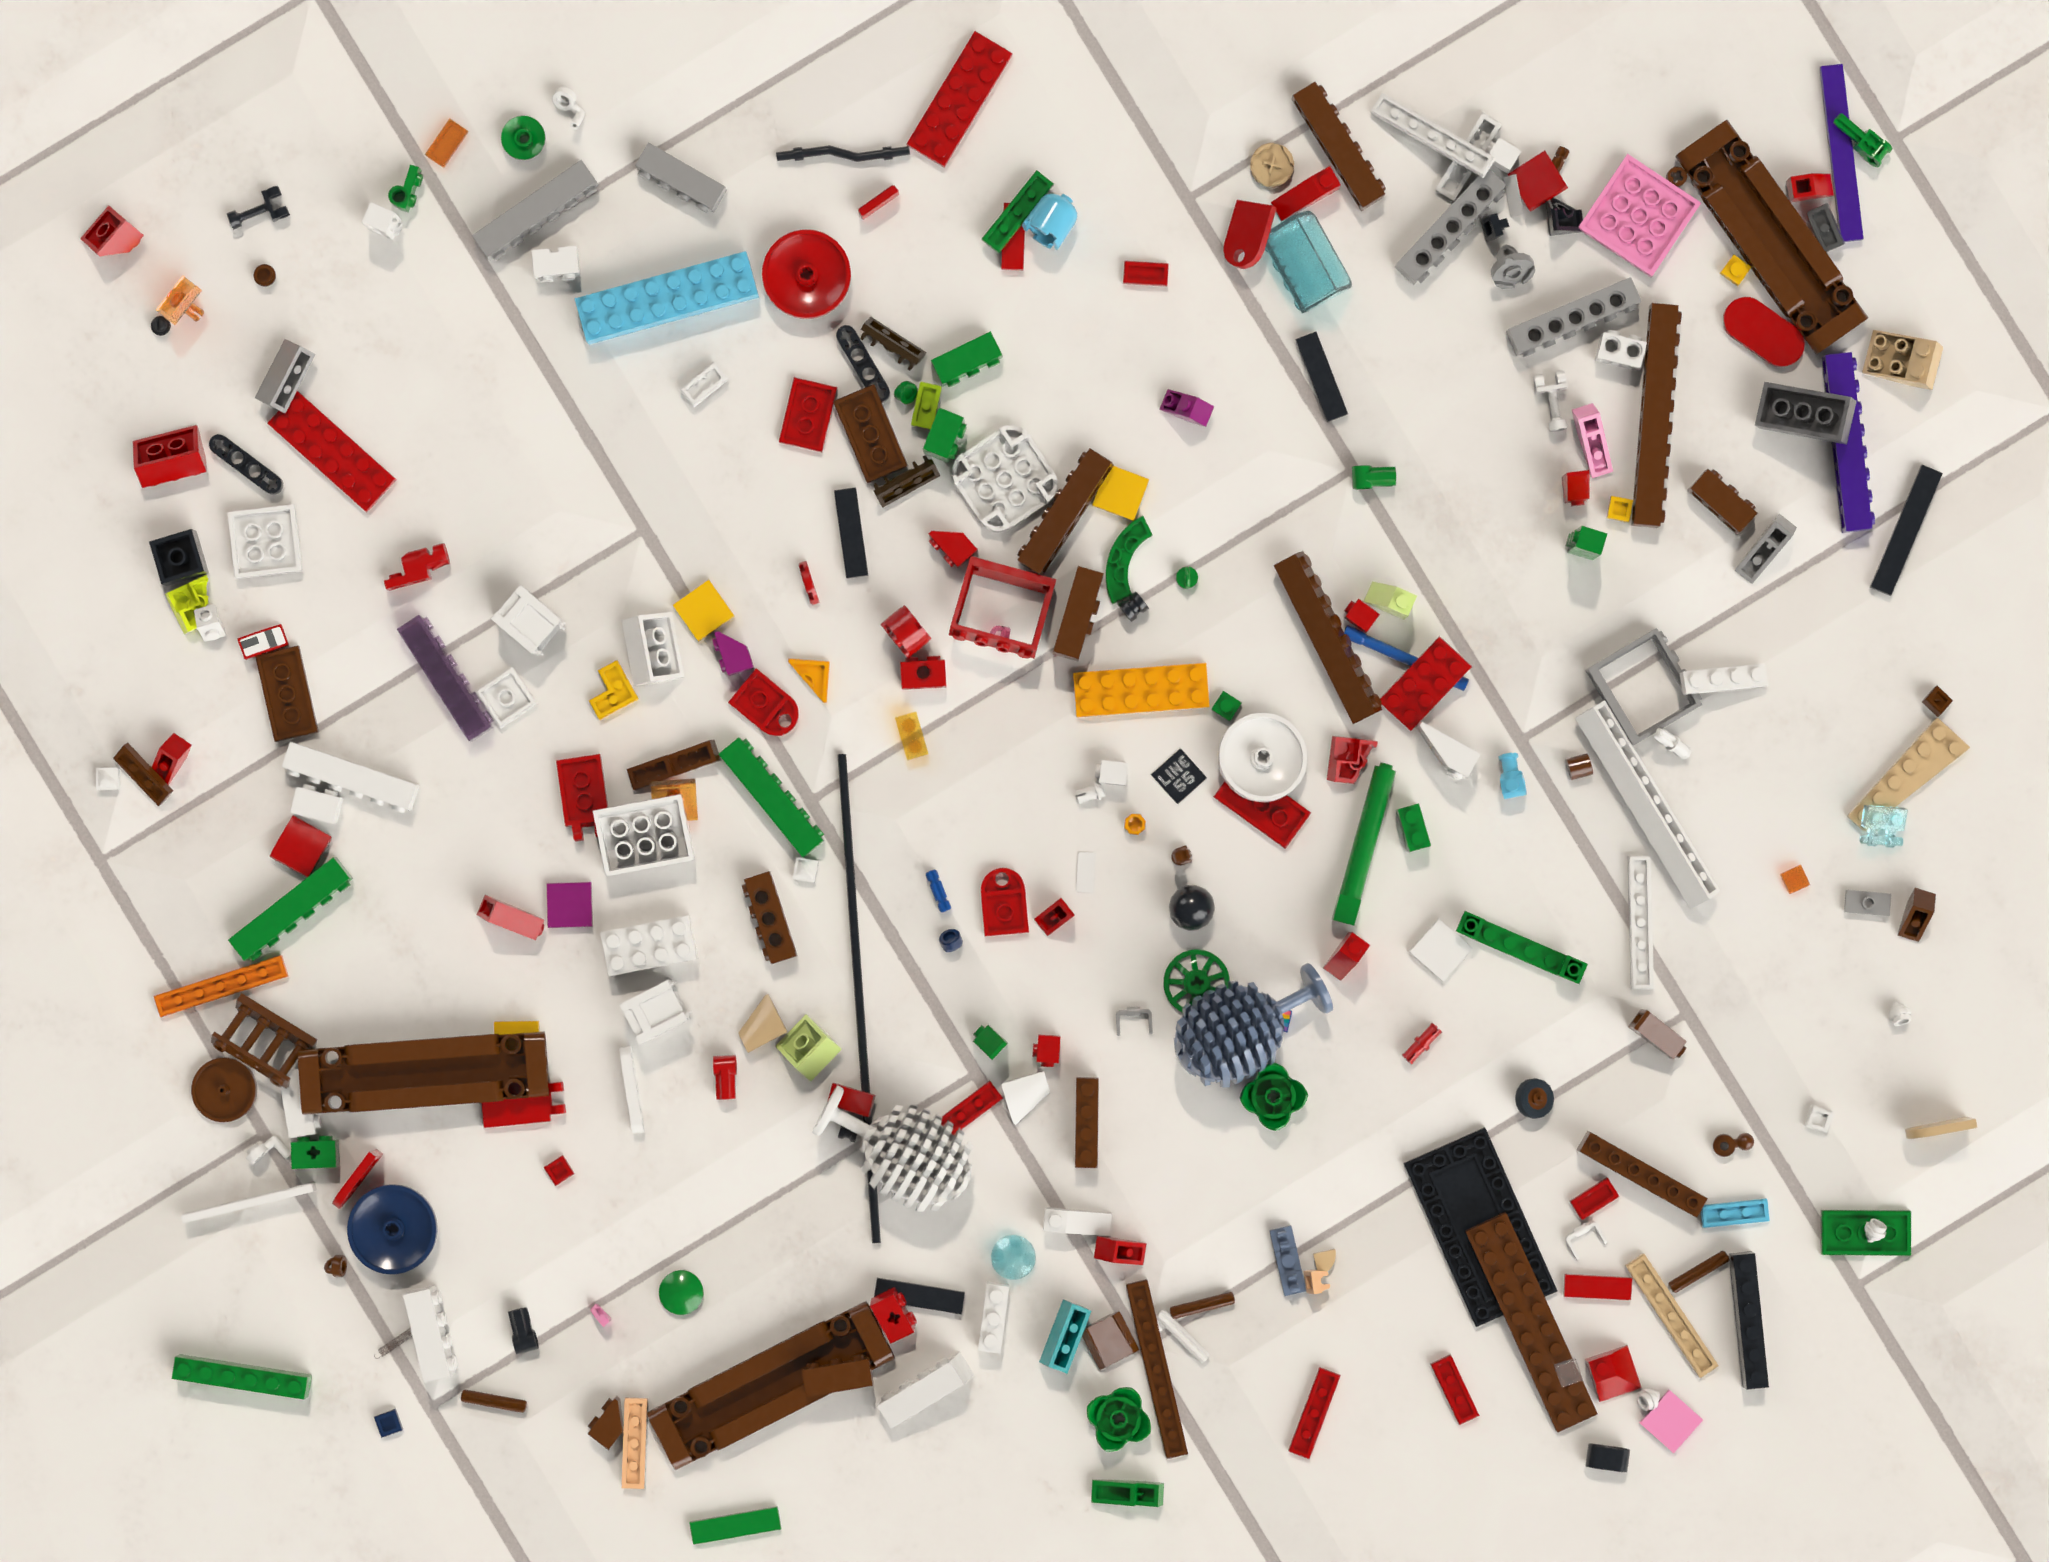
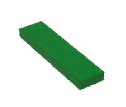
[981,170,1054,254]
[689,1506,782,1545]

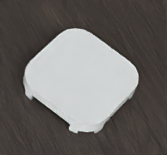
[952,425,1057,532]

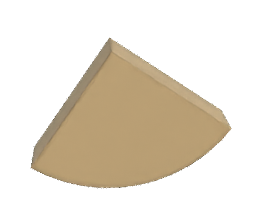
[1313,1249,1336,1271]

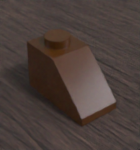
[1898,888,1936,942]

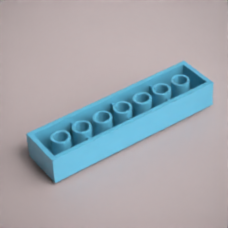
[575,251,759,345]

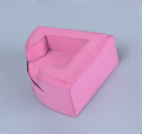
[590,1304,611,1327]

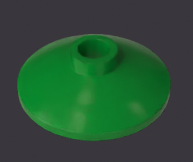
[501,116,546,160]

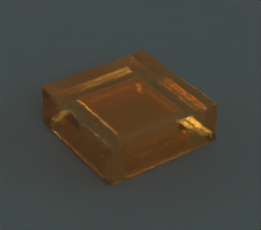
[1780,865,1810,894]

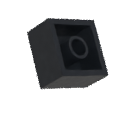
[149,529,209,586]

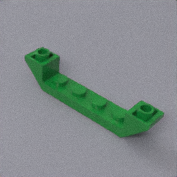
[1456,911,1588,984]

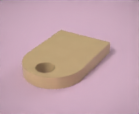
[1905,1117,1978,1139]

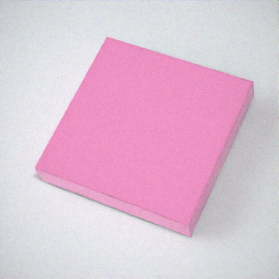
[1639,1389,1703,1453]

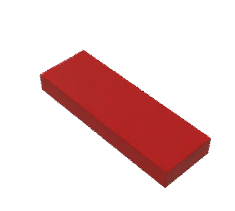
[1001,203,1025,271]
[1563,1274,1632,1300]
[1430,1354,1480,1425]

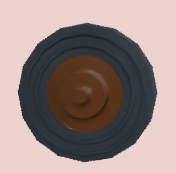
[1515,1078,1554,1119]

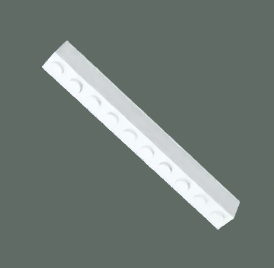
[1575,700,1720,909]

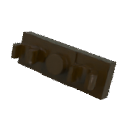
[860,317,927,371]
[874,456,940,508]

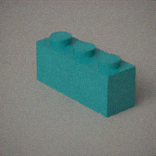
[1039,1299,1091,1374]

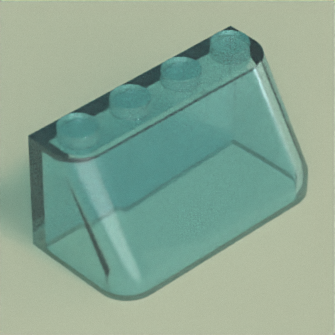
[1265,211,1352,314]

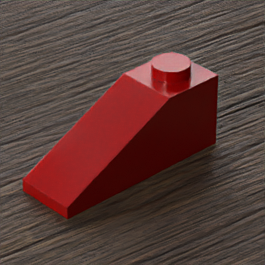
[1271,166,1341,222]

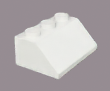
[621,612,684,686]

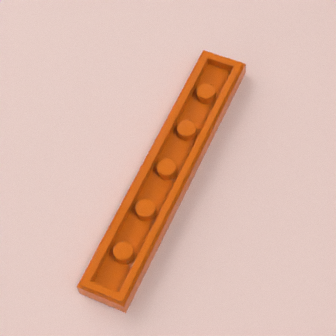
[154,955,289,1017]

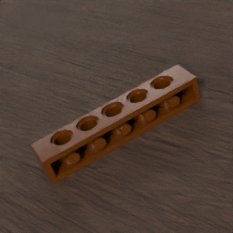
[1577,1131,1708,1218]

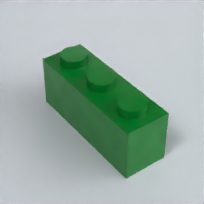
[931,331,1003,387]
[1565,526,1608,560]

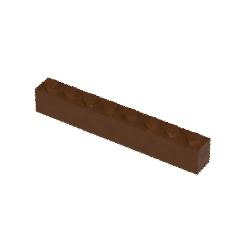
[1274,551,1383,724]

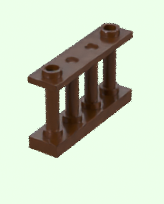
[211,993,318,1089]

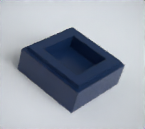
[374,1408,403,1438]

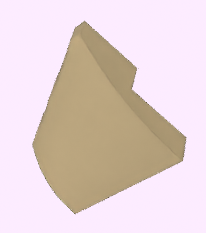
[739,994,788,1053]

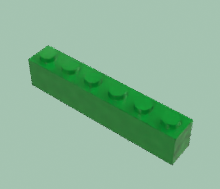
[719,737,825,858]
[228,857,353,962]
[171,1354,312,1400]

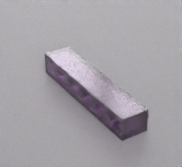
[397,615,494,742]

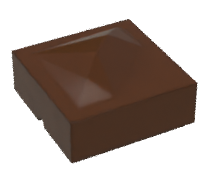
[1922,686,1953,717]

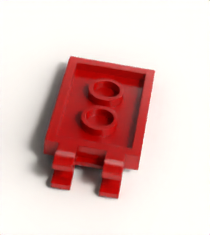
[556,754,608,842]
[482,1082,566,1128]

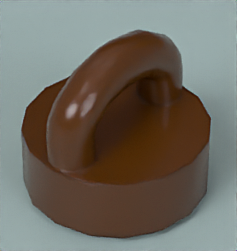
[324,1255,347,1277]

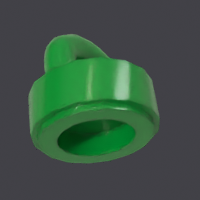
[894,381,918,404]
[1176,566,1198,589]

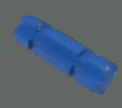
[926,869,951,912]

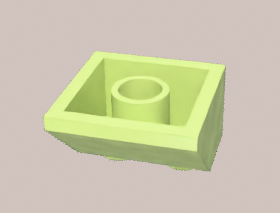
[775,1014,842,1081]

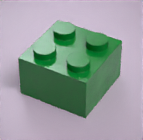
[923,407,967,463]

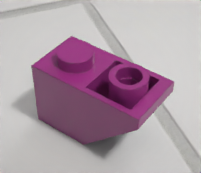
[1159,389,1214,427]
[712,631,754,676]

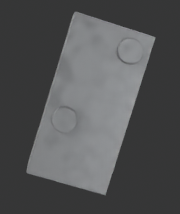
[1755,382,1856,445]

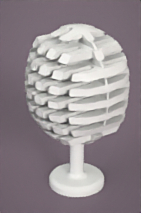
[812,1085,973,1212]

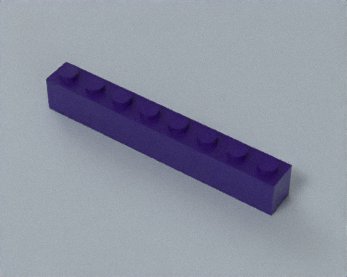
[1821,352,1875,533]

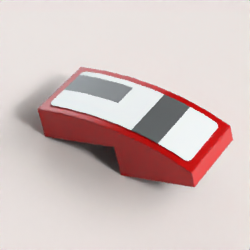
[237,624,289,660]

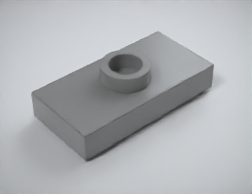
[1844,890,1891,916]

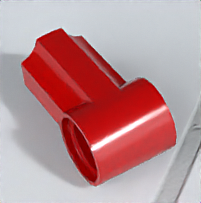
[713,1055,737,1100]

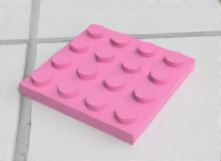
[1578,154,1701,277]

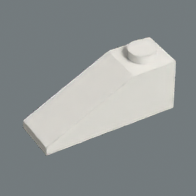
[1043,1207,1112,1236]

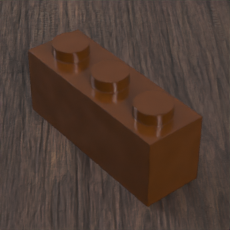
[1687,469,1758,535]
[802,1354,874,1397]

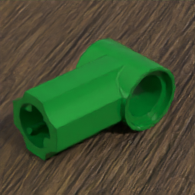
[1352,465,1396,490]

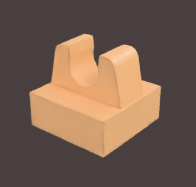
[1304,1270,1330,1294]

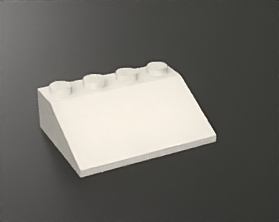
[593,794,695,876]

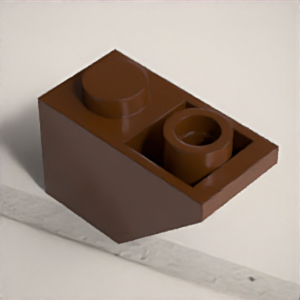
[587,1396,624,1450]

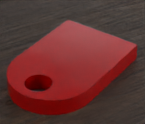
[1223,200,1277,269]
[728,668,799,736]
[981,868,1029,936]
[332,1149,383,1209]

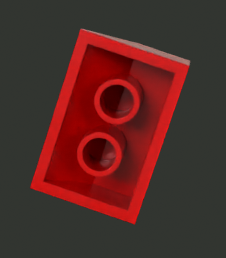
[133,425,207,488]

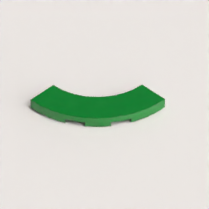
[1106,516,1153,604]

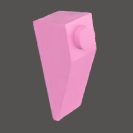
[1572,403,1613,478]

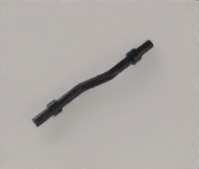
[776,145,910,162]

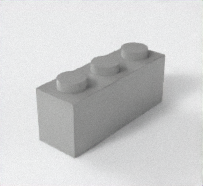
[255,339,315,413]

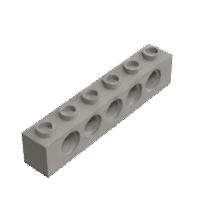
[1395,169,1506,285]
[1506,277,1641,357]

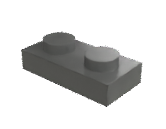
[1806,203,1845,252]

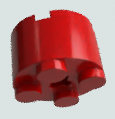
[880,605,931,659]

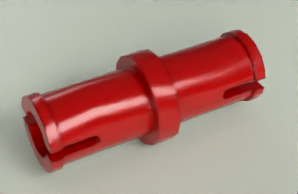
[1402,1023,1442,1065]

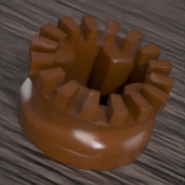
[1666,166,1687,187]

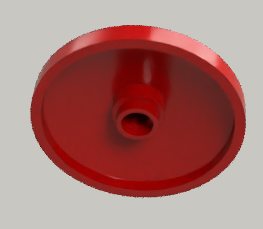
[762,229,851,319]

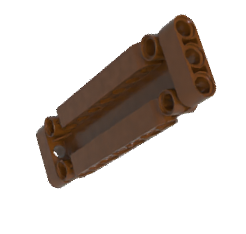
[1675,120,1869,355]
[298,1031,550,1115]
[647,1301,895,1470]

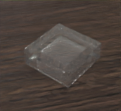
[1554,1358,1583,1387]

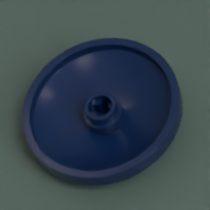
[347,1184,438,1274]

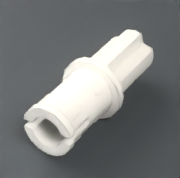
[1654,728,1691,759]

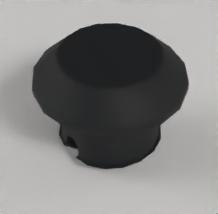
[151,316,171,336]

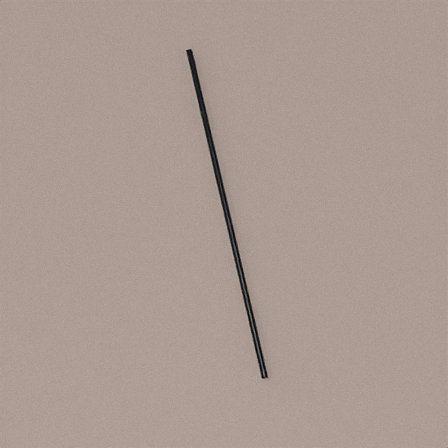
[837,754,881,1243]

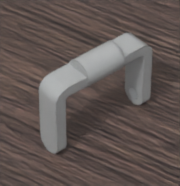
[1116,1007,1153,1036]

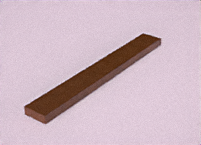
[1126,1279,1188,1459]

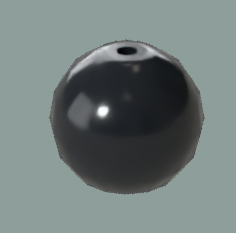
[1169,885,1215,931]

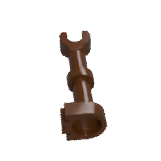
[1171,845,1192,866]

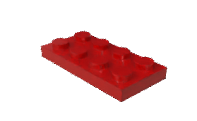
[1380,636,1472,731]

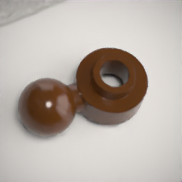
[1713,1133,1754,1157]

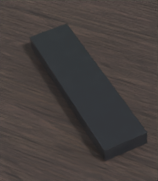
[1295,332,1348,422]
[834,487,869,579]
[874,1277,965,1314]

